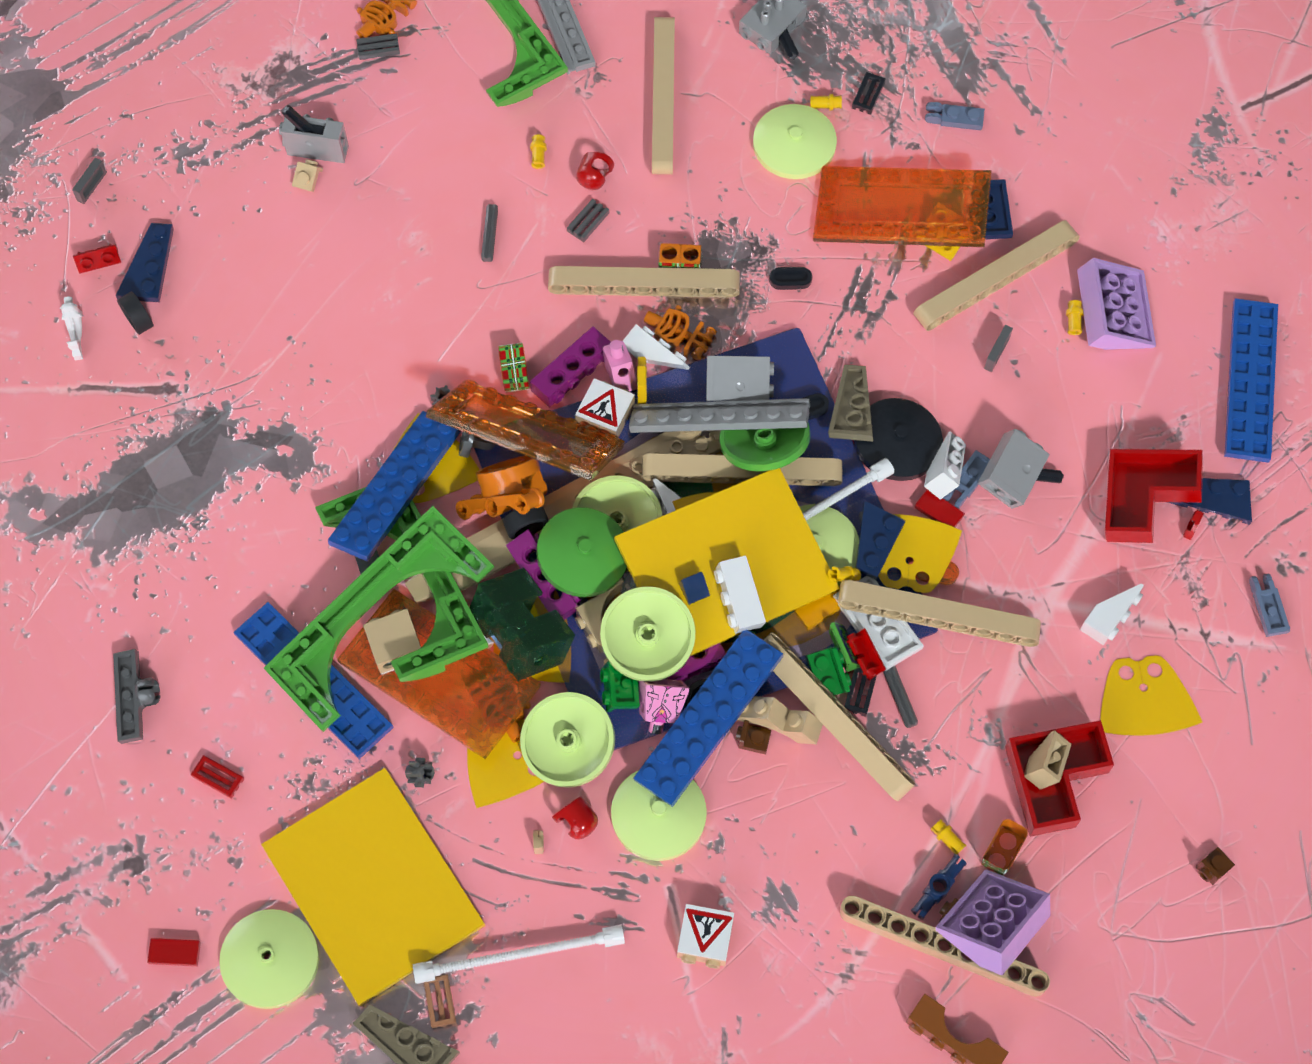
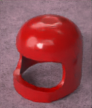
[576,152,614,190]
[552,796,598,840]

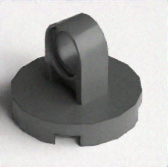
[459,413,498,458]

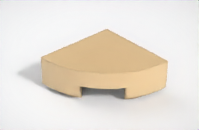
[533,830,544,854]

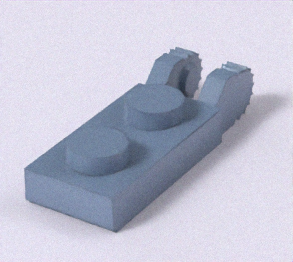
[925,102,985,131]
[943,450,990,509]
[1249,574,1290,637]

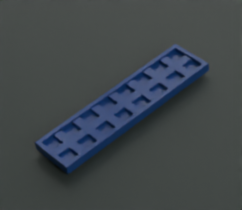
[1224,298,1278,463]
[328,411,462,562]
[233,602,394,759]
[633,630,784,807]

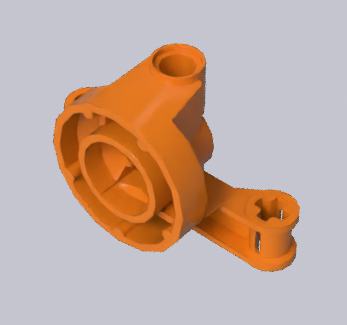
[456,455,547,520]

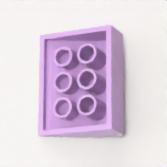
[1077,258,1156,350]
[936,869,1051,975]

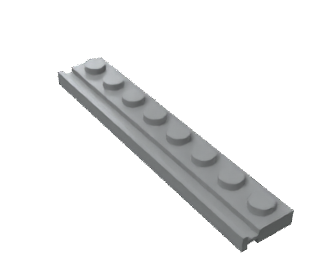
[537,0,596,75]
[629,399,810,433]

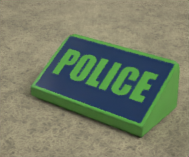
[828,622,860,672]

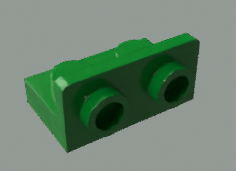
[805,647,851,696]
[600,661,640,712]

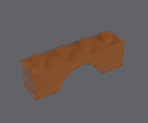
[906,993,1009,1064]

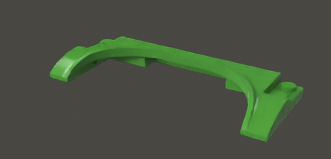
[486,0,568,107]
[315,487,488,682]
[264,506,495,732]

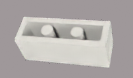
[714,556,766,634]

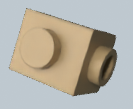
[292,159,323,192]

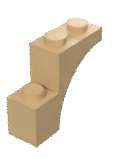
[575,578,624,653]
[736,696,823,745]

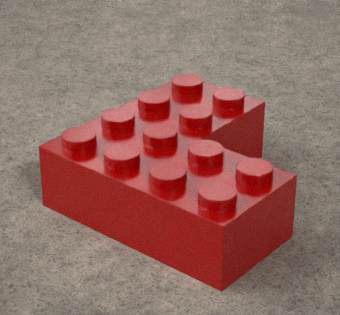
[1105,449,1203,543]
[1005,720,1114,837]

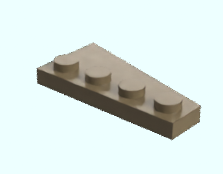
[828,365,873,441]
[353,1005,460,1064]

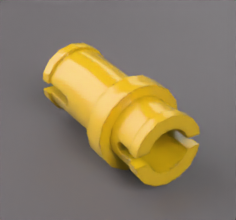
[810,94,842,111]
[530,134,547,169]
[1066,300,1084,335]
[828,566,861,582]
[930,819,967,854]

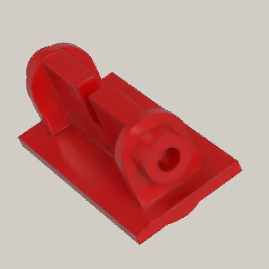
[73,243,121,274]
[847,628,886,680]

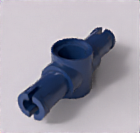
[911,854,967,920]

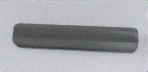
[481,204,498,262]
[883,666,918,728]

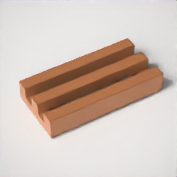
[424,974,457,1029]

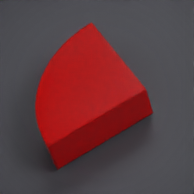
[1183,510,1204,540]

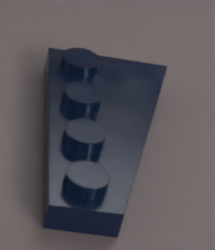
[115,223,174,302]
[1167,478,1252,525]

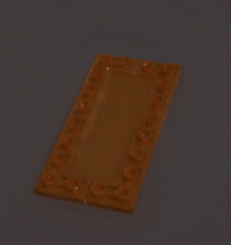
[813,166,992,247]
[426,380,625,481]
[337,589,541,759]

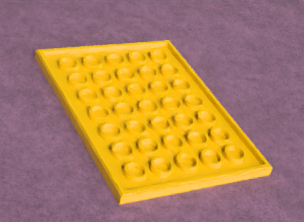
[614,468,840,656]
[261,768,485,1007]

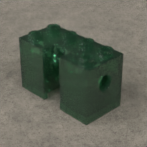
[469,568,575,681]

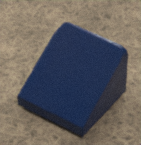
[679,572,710,605]

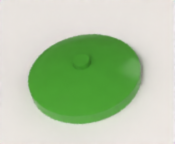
[719,423,810,471]
[536,508,627,597]

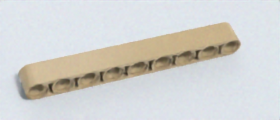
[652,17,675,175]
[913,220,1080,331]
[548,266,740,297]
[642,453,843,486]
[838,580,1041,647]
[763,632,915,801]
[840,896,1050,997]

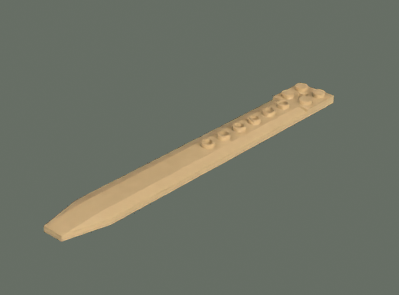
[405,430,722,604]

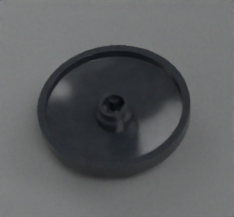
[854,398,943,481]

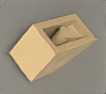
[1024,731,1071,789]

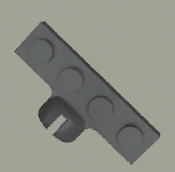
[113,649,161,744]

